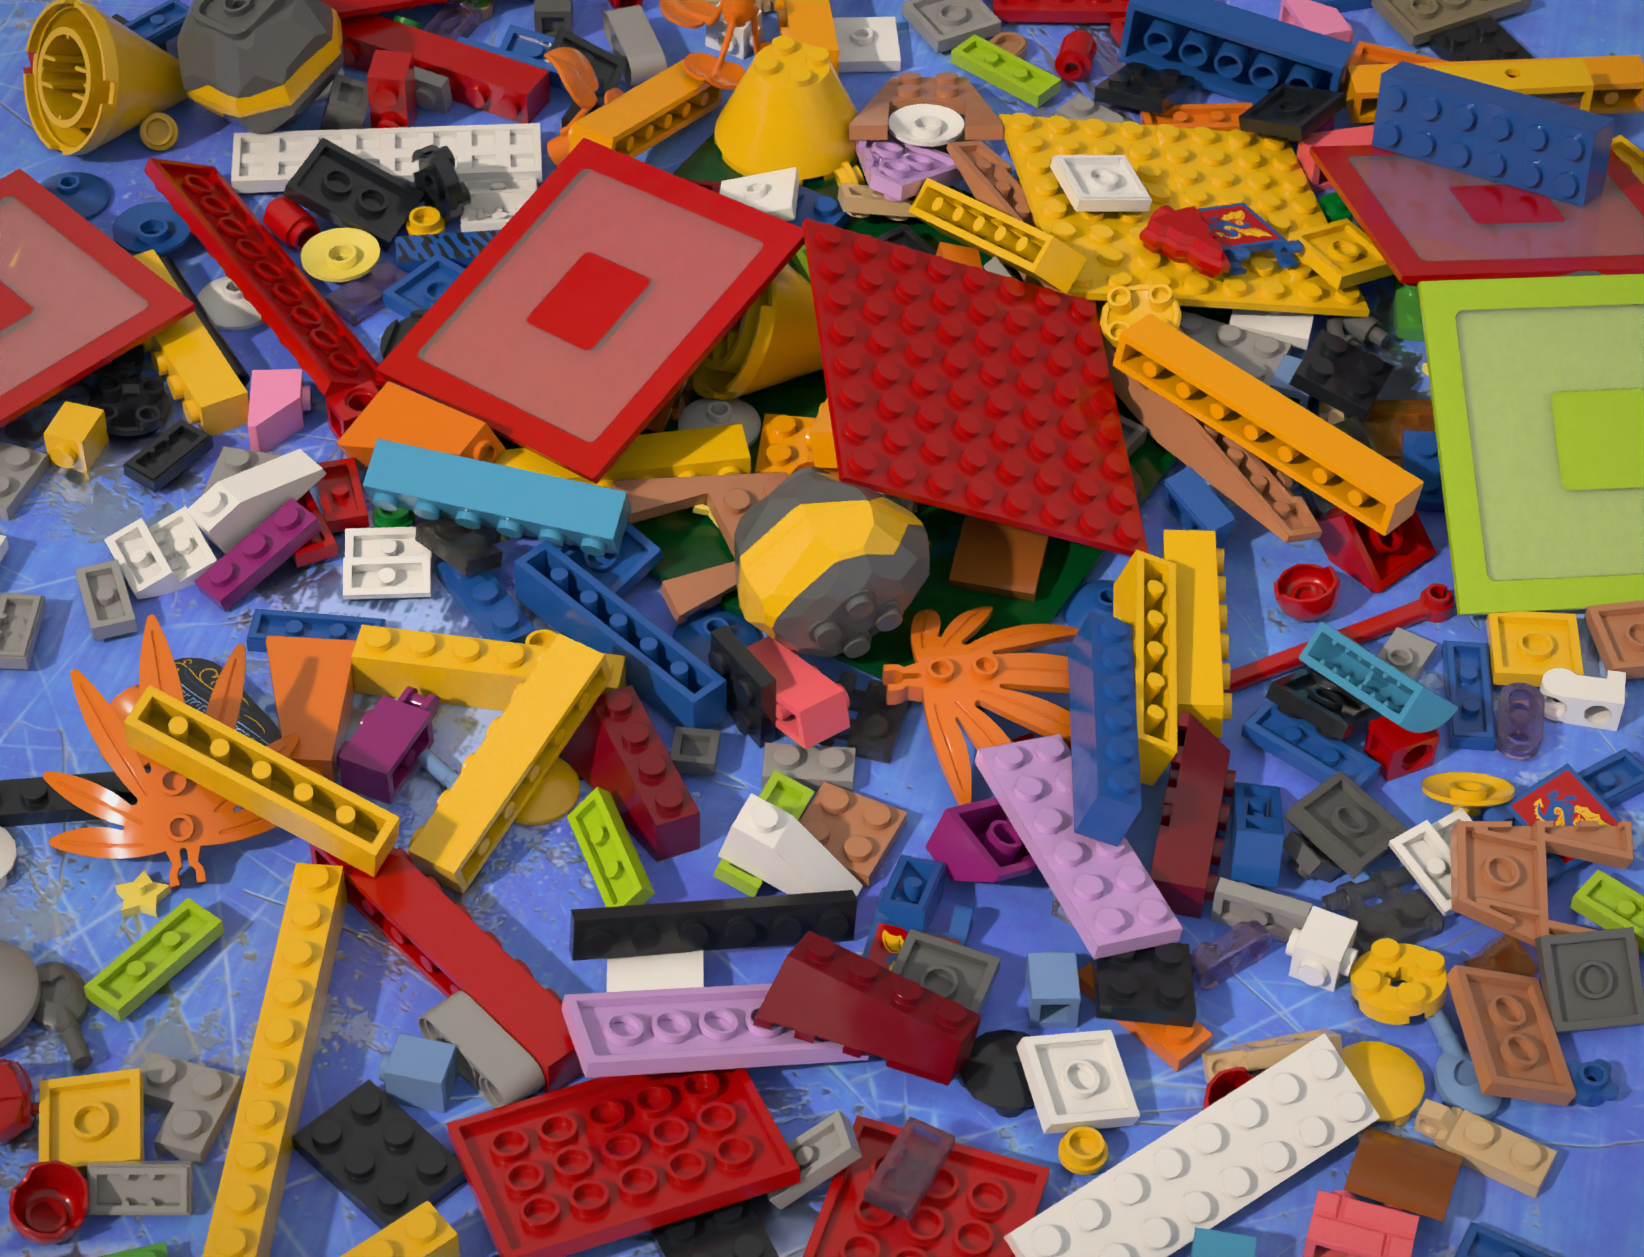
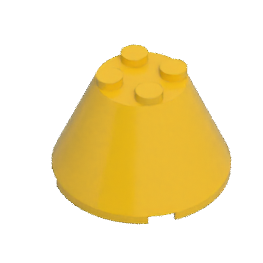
[714,36,859,186]

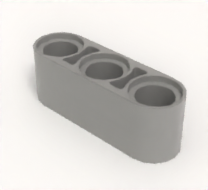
[603,5,667,87]
[418,990,545,1109]

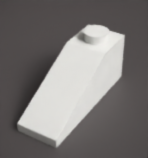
[186,449,327,554]
[718,793,863,898]

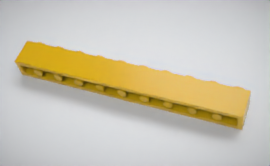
[202,863,348,1257]

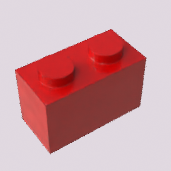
[367,50,418,128]

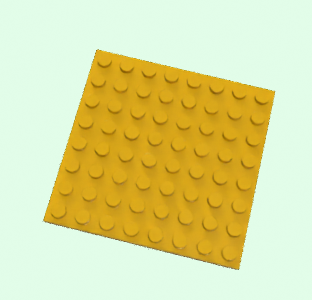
[998,113,1370,317]

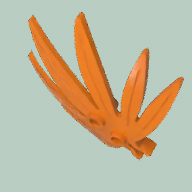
[882,606,1080,805]
[43,614,300,888]

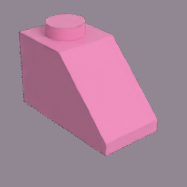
[1278,0,1353,43]
[247,369,312,452]

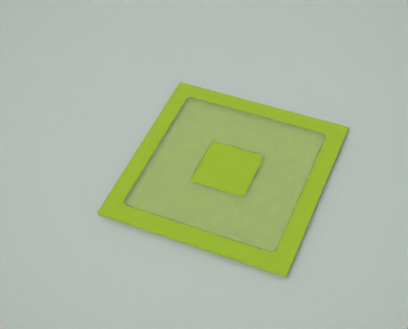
[1418,274,1644,616]

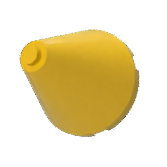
[23,0,188,155]
[688,264,823,401]

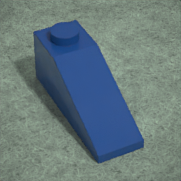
[1230,782,1284,890]

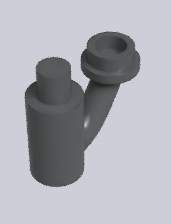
[1327,314,1391,349]

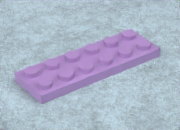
[975,734,1183,959]
[561,983,869,1078]

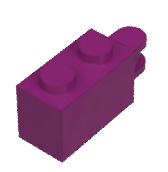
[336,686,440,804]

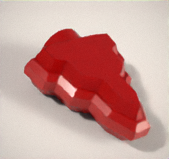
[1139,205,1231,278]

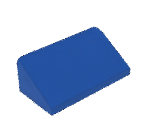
[1164,467,1235,548]
[878,855,946,933]

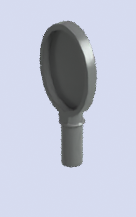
[32,962,93,1070]

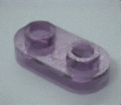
[1496,683,1545,760]
[1190,920,1273,990]

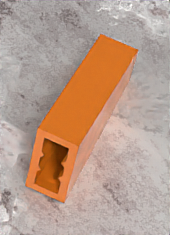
[336,381,506,471]
[266,635,356,784]

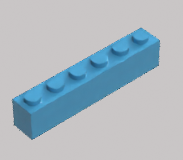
[363,438,632,556]

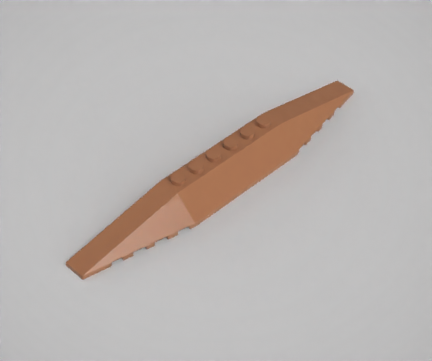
[946,140,1323,543]

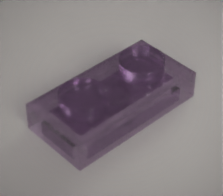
[422,0,483,41]
[326,259,408,327]

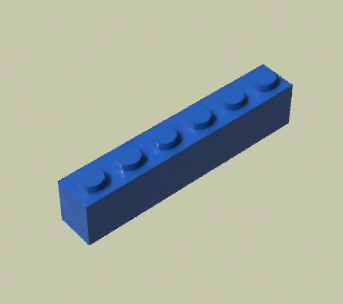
[514,540,727,729]
[1068,611,1142,847]

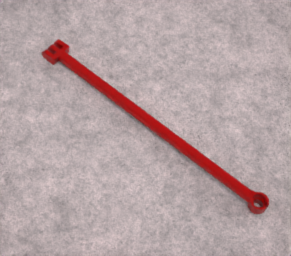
[1010,583,1455,751]

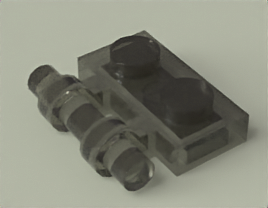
[819,671,912,764]
[1322,866,1445,959]

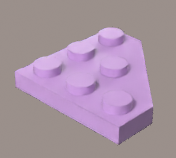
[855,131,964,202]

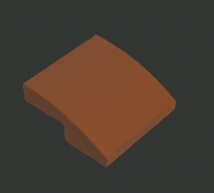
[949,515,1050,601]
[1344,1126,1463,1222]

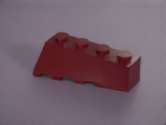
[559,685,700,862]
[1150,711,1236,919]
[753,931,982,1086]

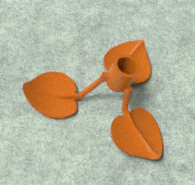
[659,0,772,90]
[544,47,624,166]

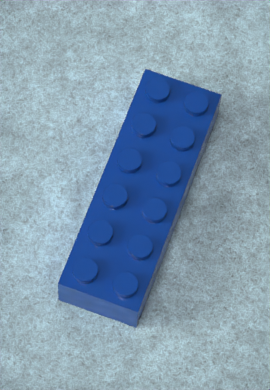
[1117,0,1355,105]
[1372,61,1616,207]

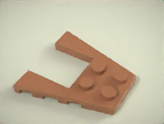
[849,72,1003,140]
[612,472,789,625]
[1450,821,1639,959]

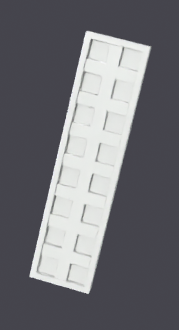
[231,123,543,194]
[1004,1033,1380,1257]

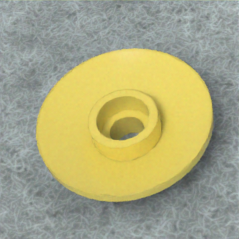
[301,228,381,282]

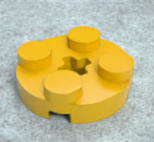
[1350,938,1448,1025]

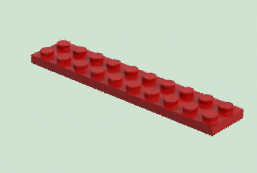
[144,158,394,396]

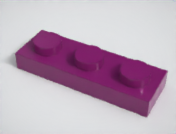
[194,498,323,612]

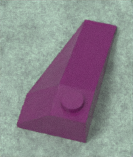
[925,797,1037,882]

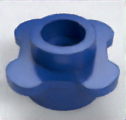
[1567,1059,1619,1107]

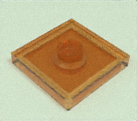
[1361,399,1435,467]

